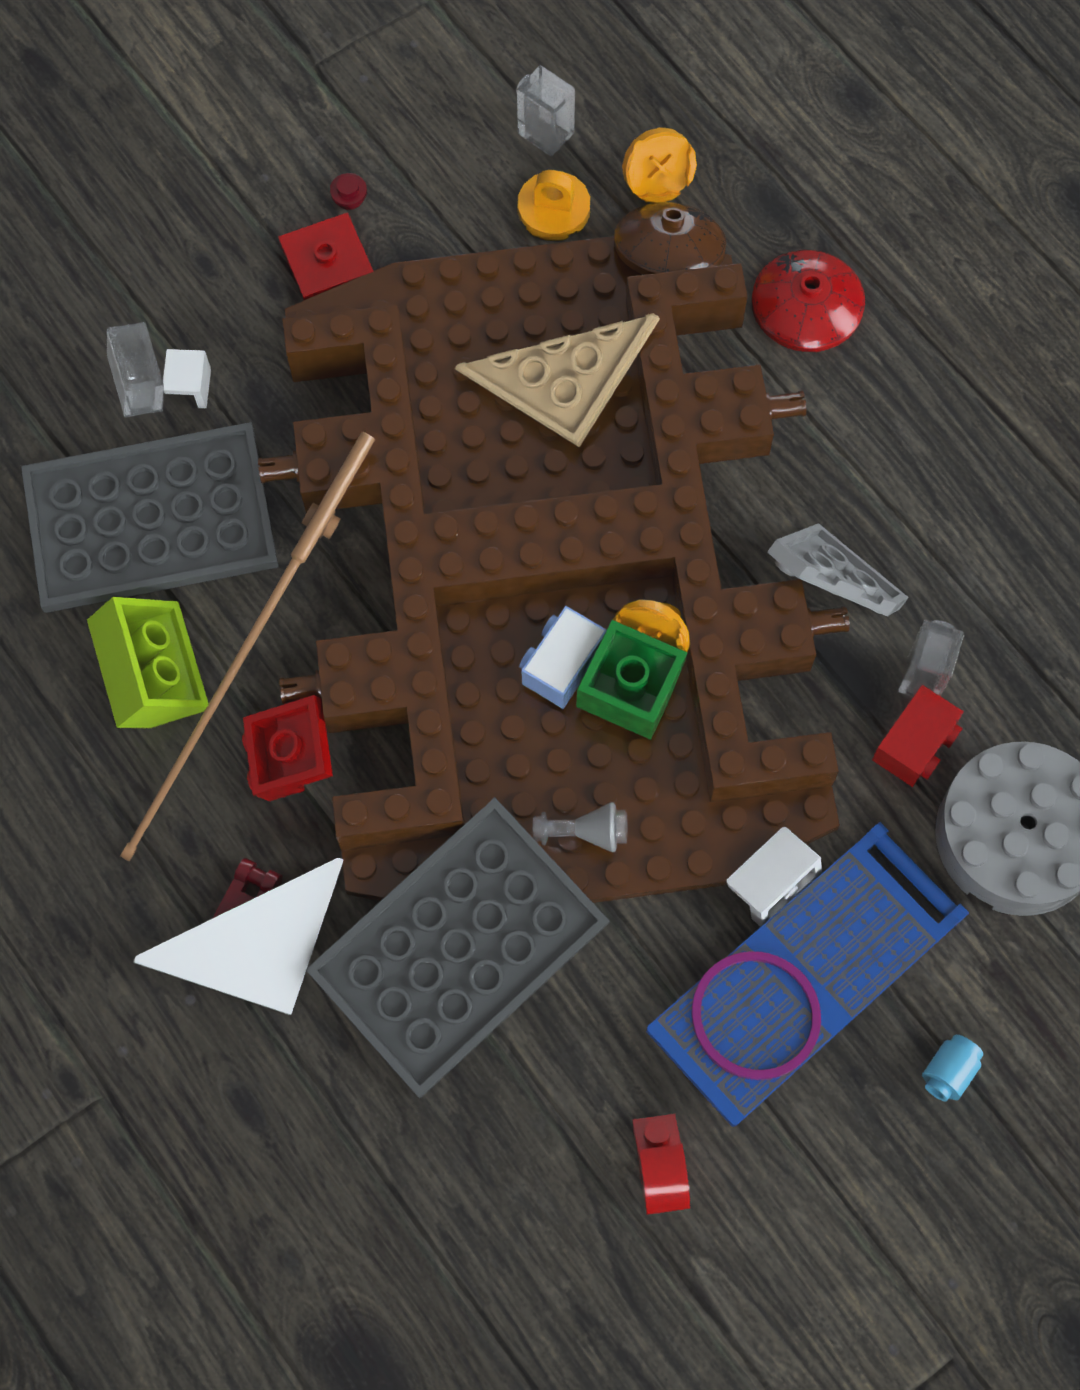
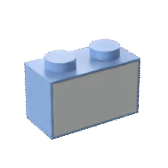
[519,606,607,709]

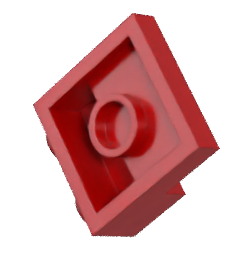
[242,695,333,801]

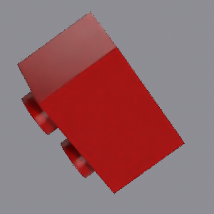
[872,685,964,787]

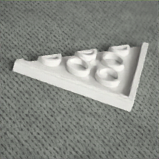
[133,858,343,1015]

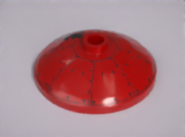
[752,250,865,352]

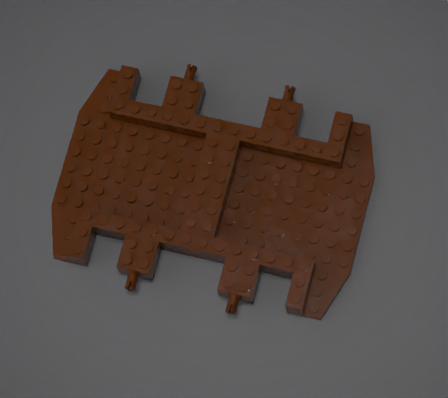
[258,236,850,903]

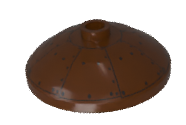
[614,202,726,275]

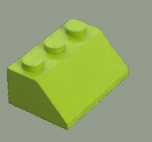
[87,597,209,728]

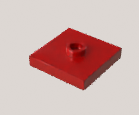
[278,212,374,300]

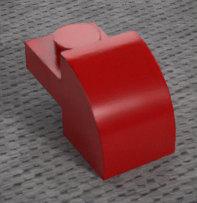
[632,1114,690,1215]

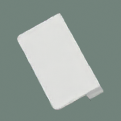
[727,827,822,927]

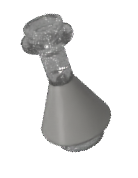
[533,802,628,852]

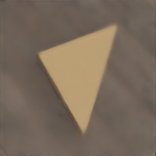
[455,313,660,447]

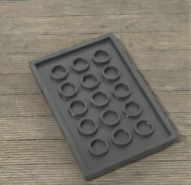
[21,422,279,613]
[306,797,610,1098]

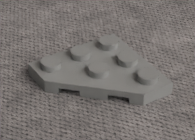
[767,523,909,616]

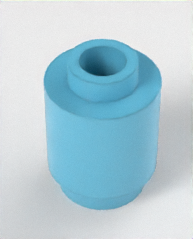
[922,1034,983,1102]

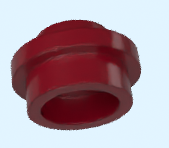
[330,173,367,210]

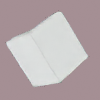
[162,349,211,408]

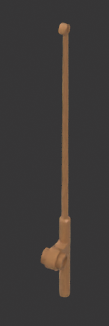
[120,432,375,861]

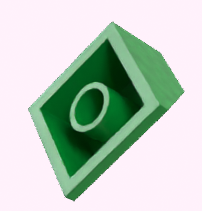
[576,620,688,740]

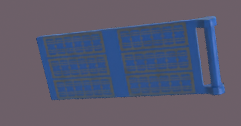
[646,822,969,1127]

